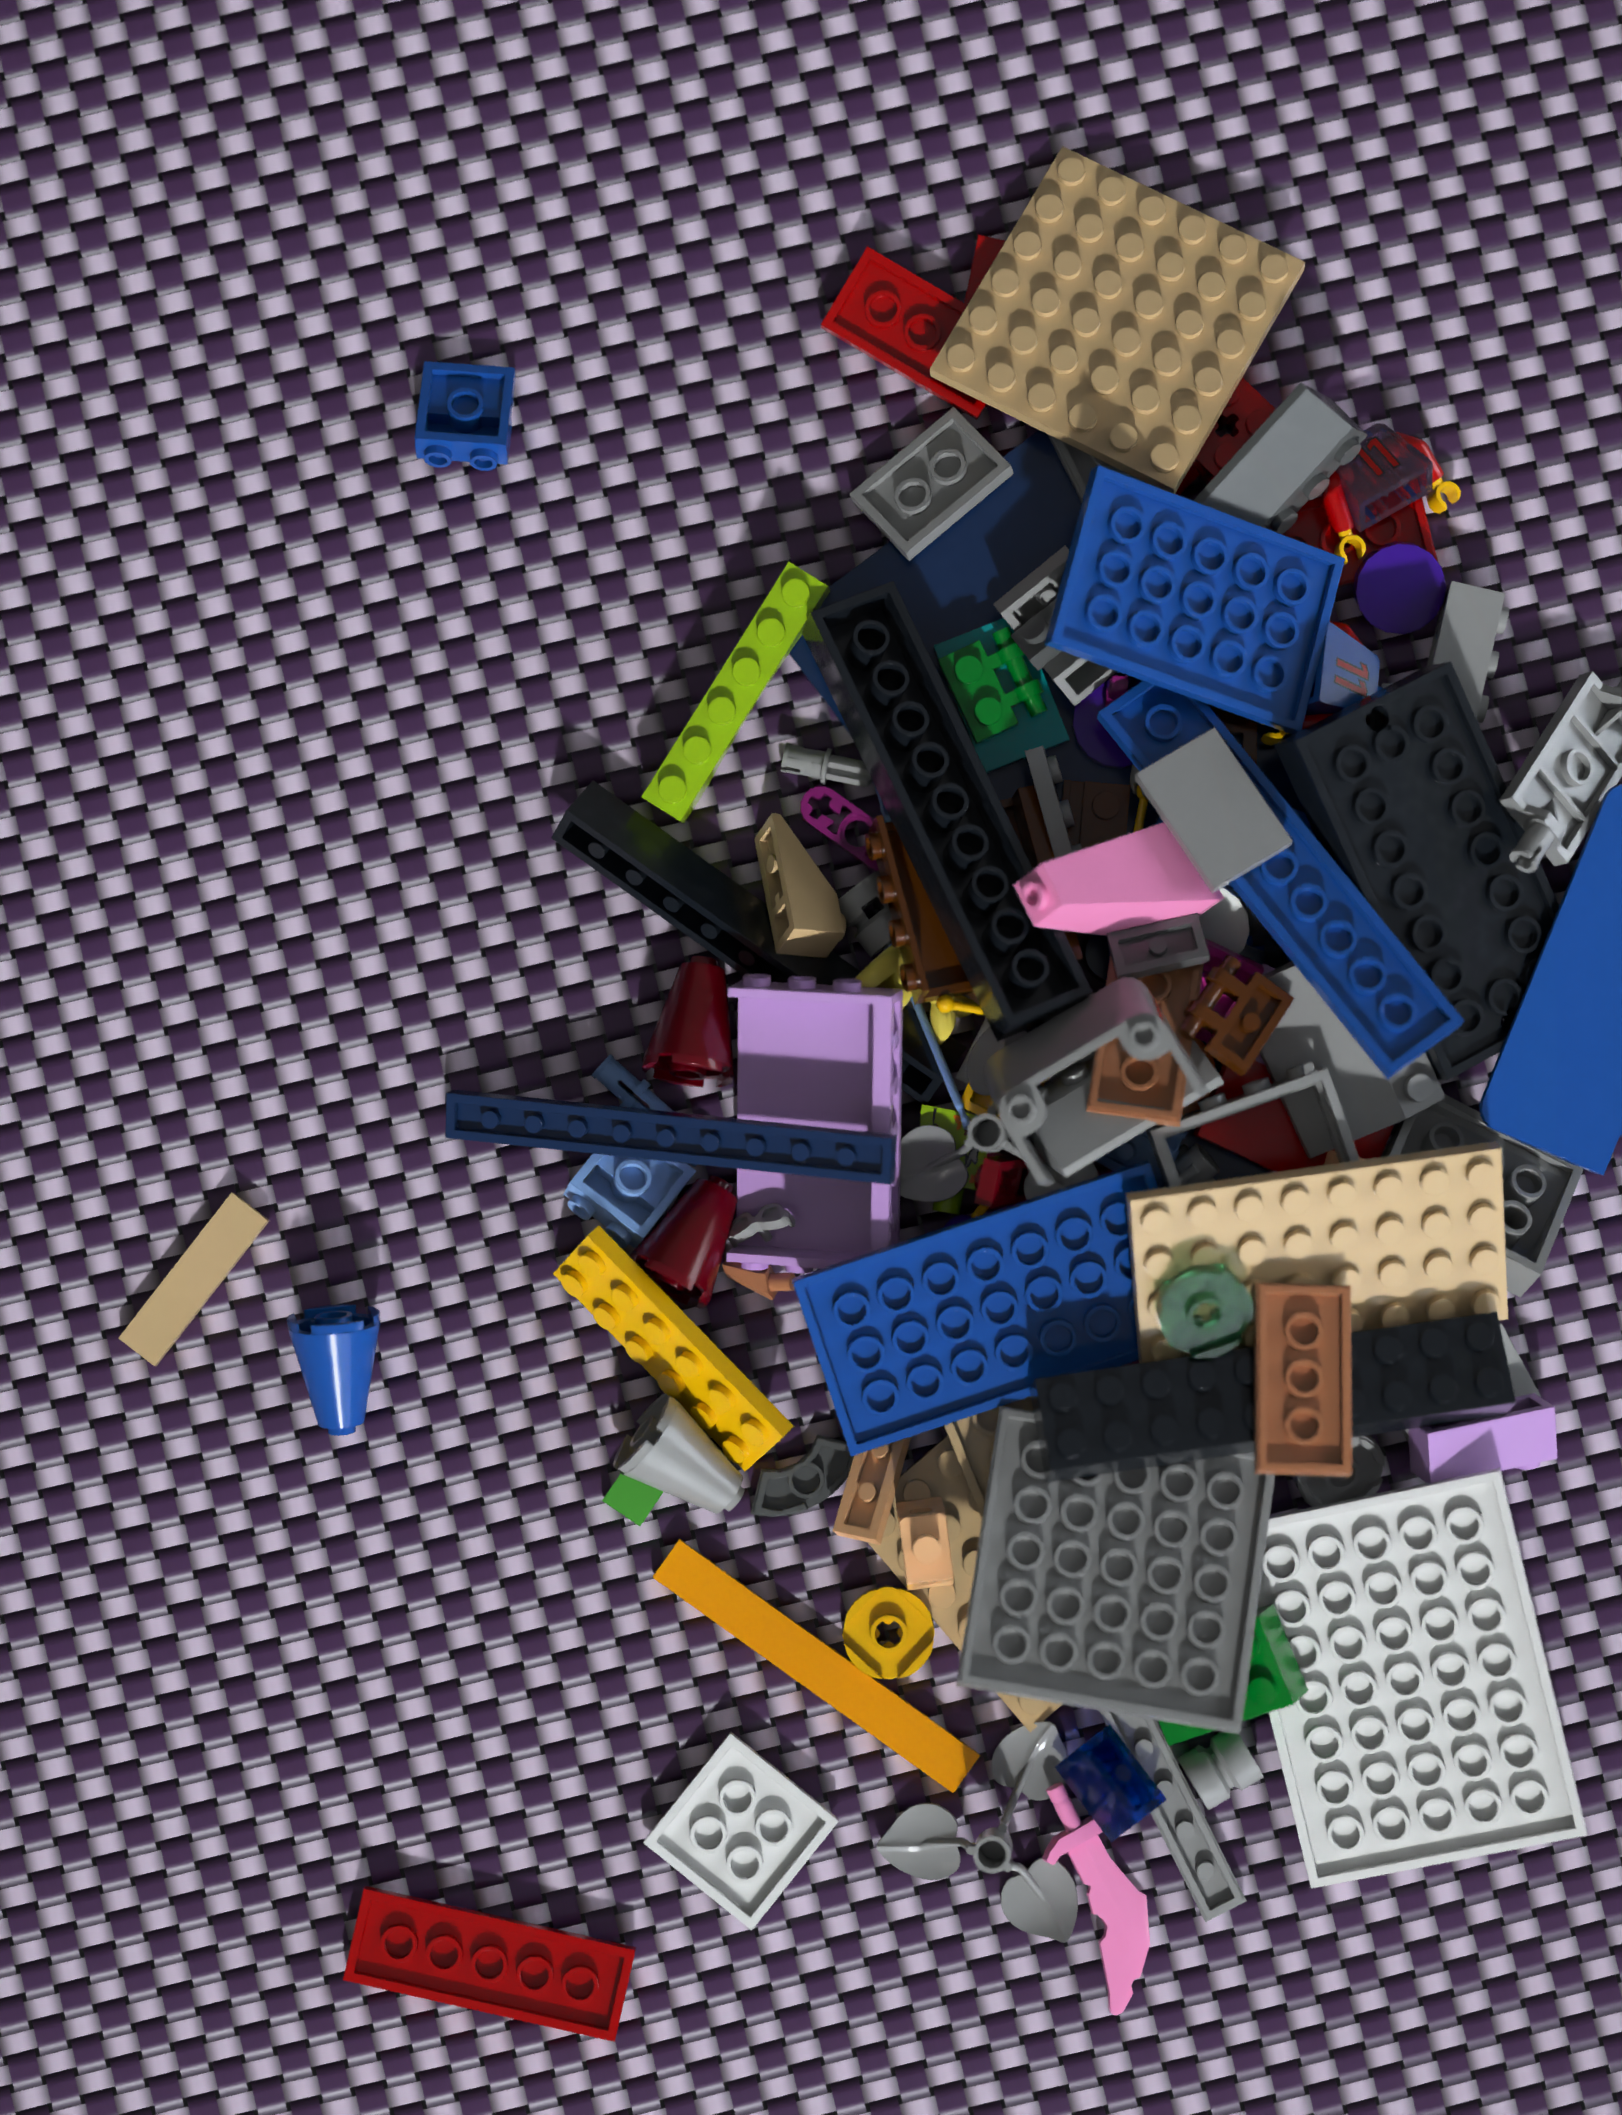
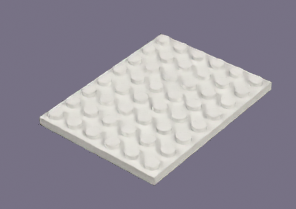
[1257,1468,1587,1889]

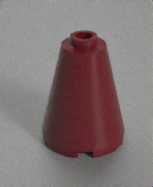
[642,956,734,1087]
[629,1175,738,1309]

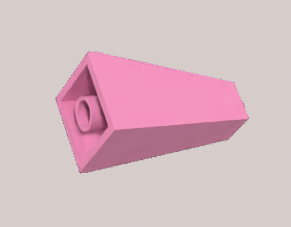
[1014,822,1224,936]

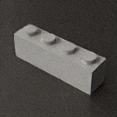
[1427,581,1509,723]

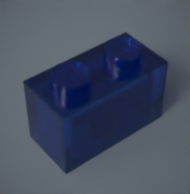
[1055,1724,1167,1843]

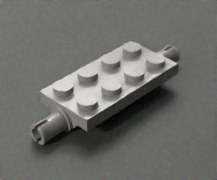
[1499,671,1622,873]

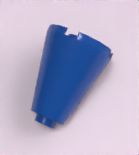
[287,1304,381,1436]

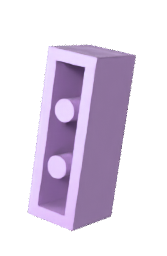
[1408,1393,1558,1483]

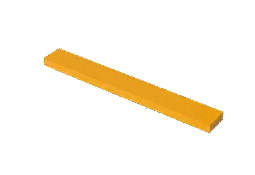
[653,1539,980,1793]

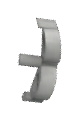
[727,1203,795,1248]

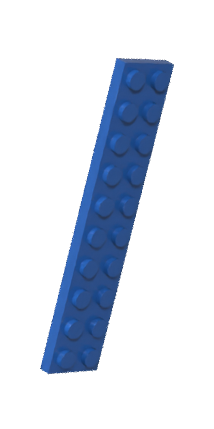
[1097,681,1464,1080]

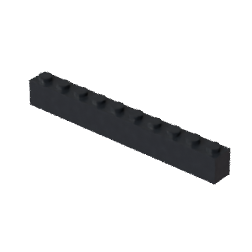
[551,780,967,1105]

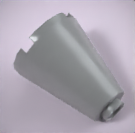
[613,1394,745,1514]

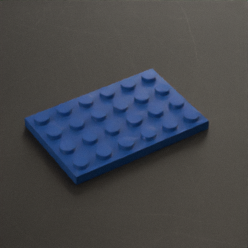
[1044,465,1345,735]

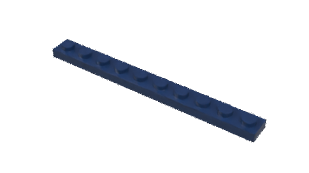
[445,1090,897,1185]

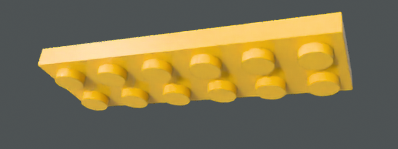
[553,1225,794,1472]

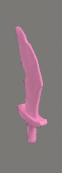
[1042,1782,1150,2015]

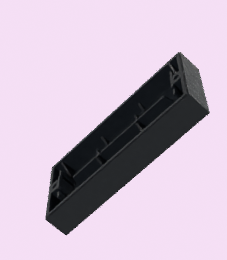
[1274,661,1559,1080]

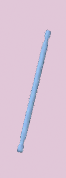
[889,944,971,1130]

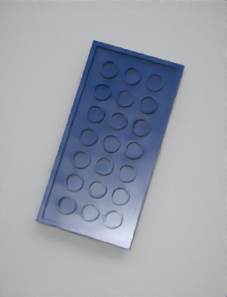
[792,1160,1158,1456]

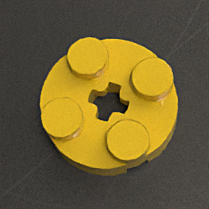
[842,1585,935,1679]

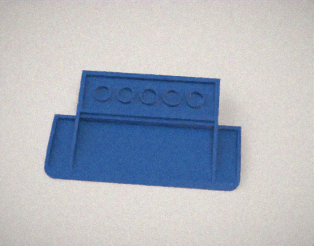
[1479,784,1622,1176]

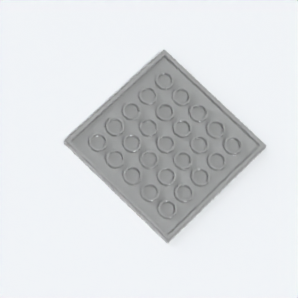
[956,1406,1275,1734]

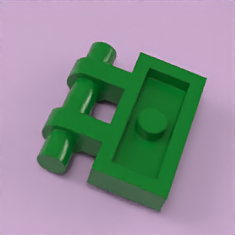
[937,627,1048,745]

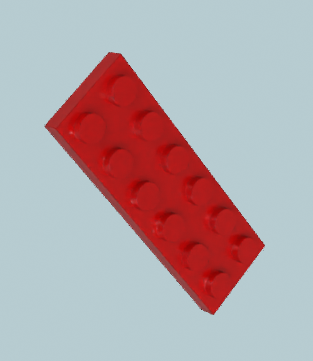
[343,1886,636,2042]

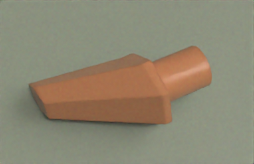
[722,1260,796,1300]

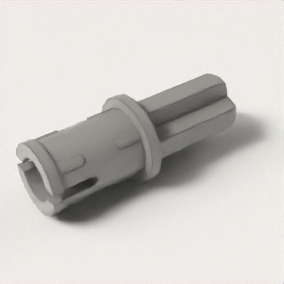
[781,743,872,787]

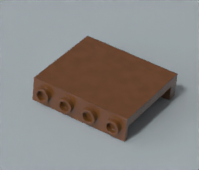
[865,785,1083,1005]

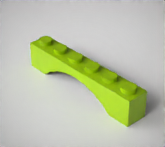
[641,562,830,823]

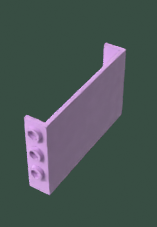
[726,974,903,1274]

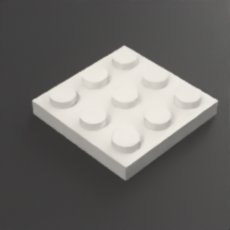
[643,1732,839,1931]

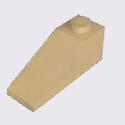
[754,813,846,958]

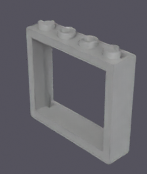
[1146,1061,1360,1188]

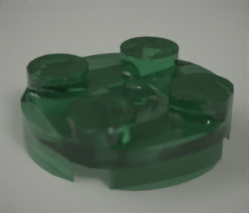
[1156,1263,1253,1359]

